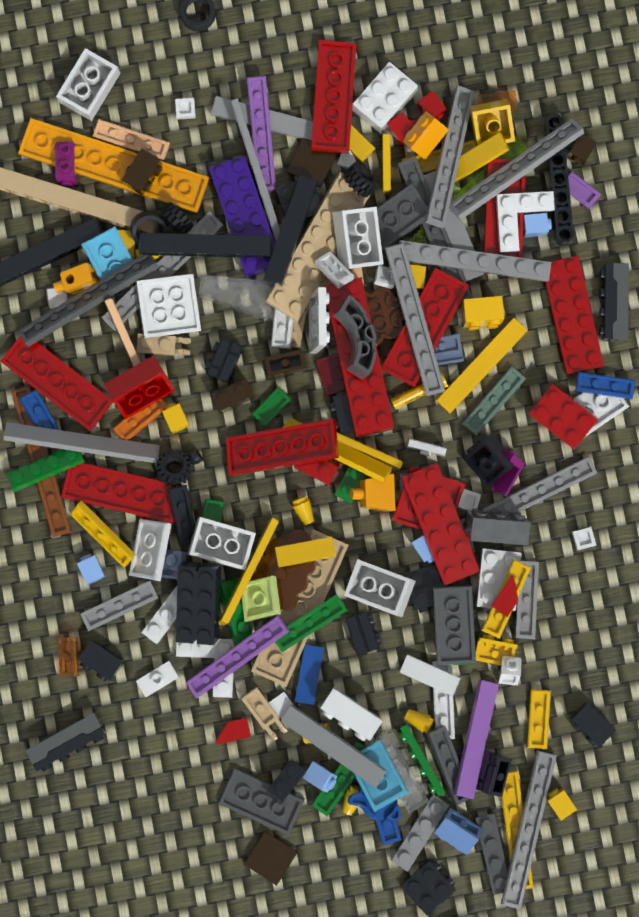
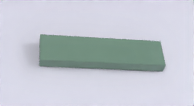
[462,366,526,436]

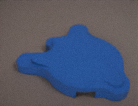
[348,784,401,821]

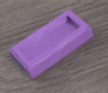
[562,171,601,210]

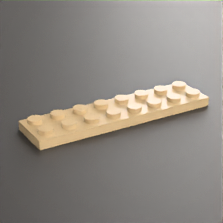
[265,172,370,322]
[251,529,349,687]

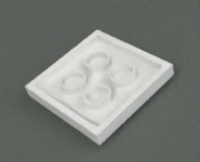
[136,274,201,338]
[309,287,330,353]

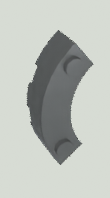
[333,295,377,379]

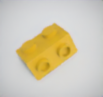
[475,634,518,665]

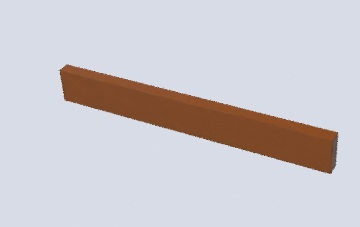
[11,386,72,538]

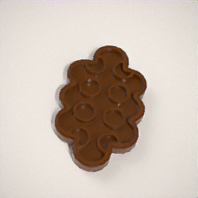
[328,287,405,346]
[250,530,317,618]

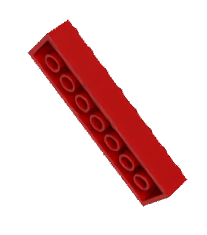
[324,277,394,438]

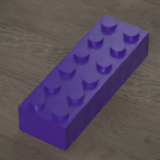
[209,155,275,278]

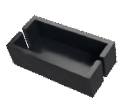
[176,561,221,646]

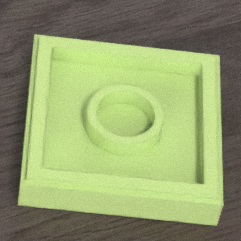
[241,576,281,622]

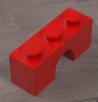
[387,91,446,146]

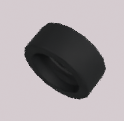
[179,0,216,32]
[130,211,167,246]

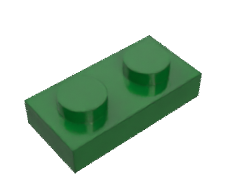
[335,466,366,504]

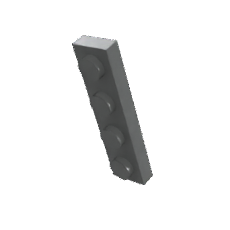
[426,725,470,805]
[475,813,508,895]

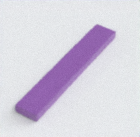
[247,76,276,192]
[185,615,290,699]
[453,680,499,799]

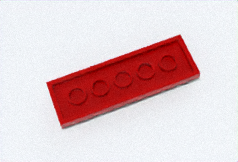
[311,40,356,154]
[483,159,526,274]
[545,256,604,375]
[381,268,469,388]
[0,336,114,432]
[226,419,339,476]
[61,463,178,524]
[400,463,480,586]

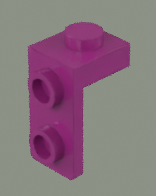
[55,141,77,188]
[491,449,525,497]

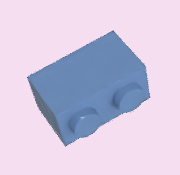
[434,808,483,855]

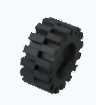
[343,161,379,198]
[159,202,194,234]
[156,449,191,487]

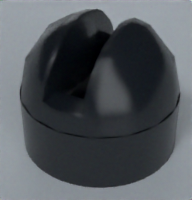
[188,448,204,465]

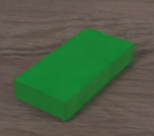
[252,387,292,428]

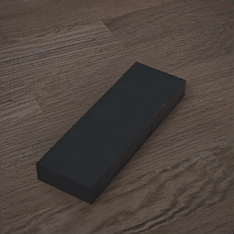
[167,485,195,545]

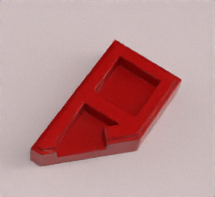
[491,576,519,617]
[216,718,251,745]

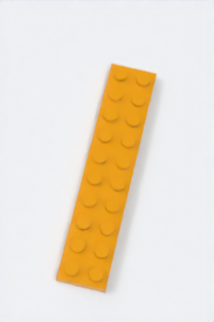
[18,118,210,214]

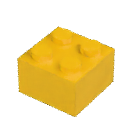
[469,99,515,146]
[461,296,504,331]

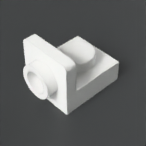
[498,656,521,686]

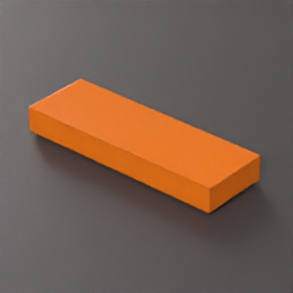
[113,399,167,441]

